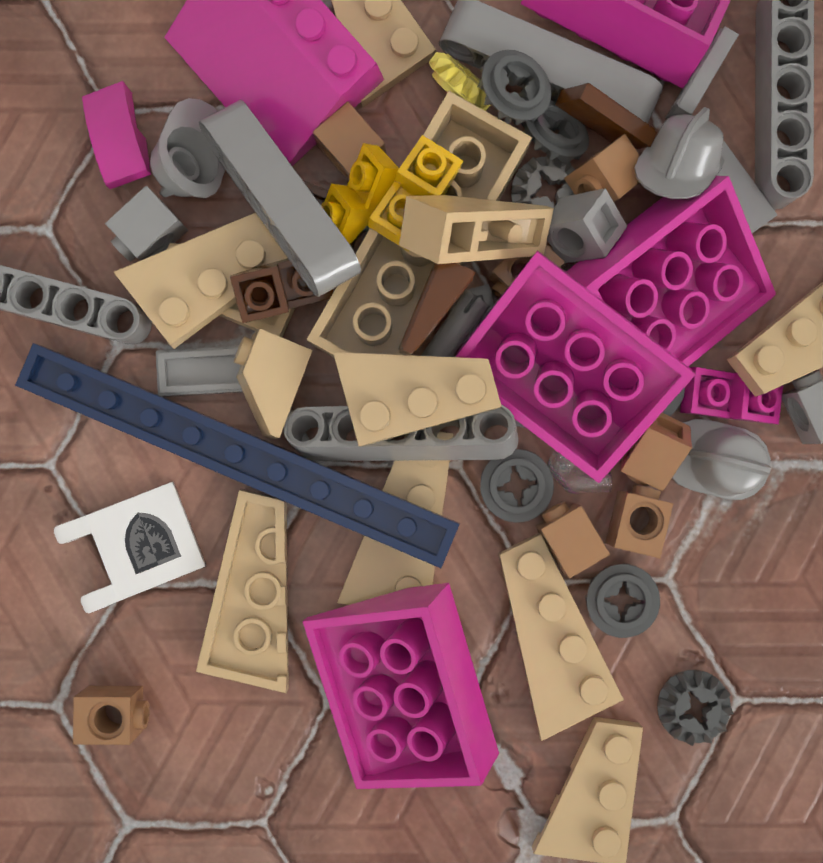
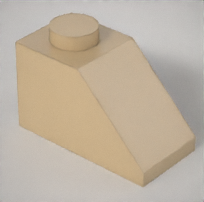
[234,329,312,439]

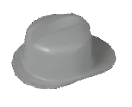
[150,98,225,198]
[634,107,724,199]
[672,419,771,500]

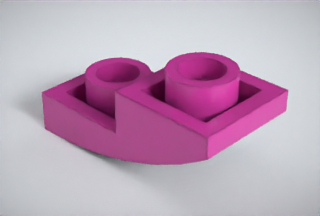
[82,81,151,189]
[680,367,783,424]

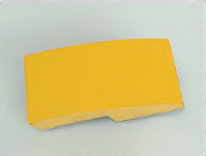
[368,135,463,251]
[321,143,399,244]

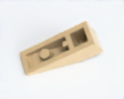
[399,195,554,264]

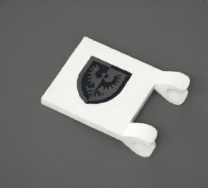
[54,482,206,613]

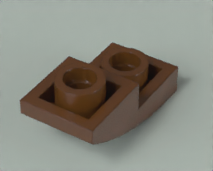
[230,258,333,323]

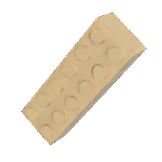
[307,91,532,358]

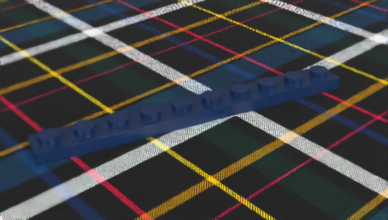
[15,343,460,568]

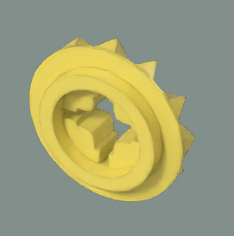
[429,52,490,111]

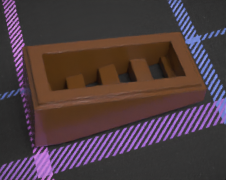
[398,263,476,355]

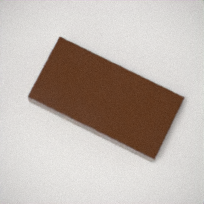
[555,83,657,149]

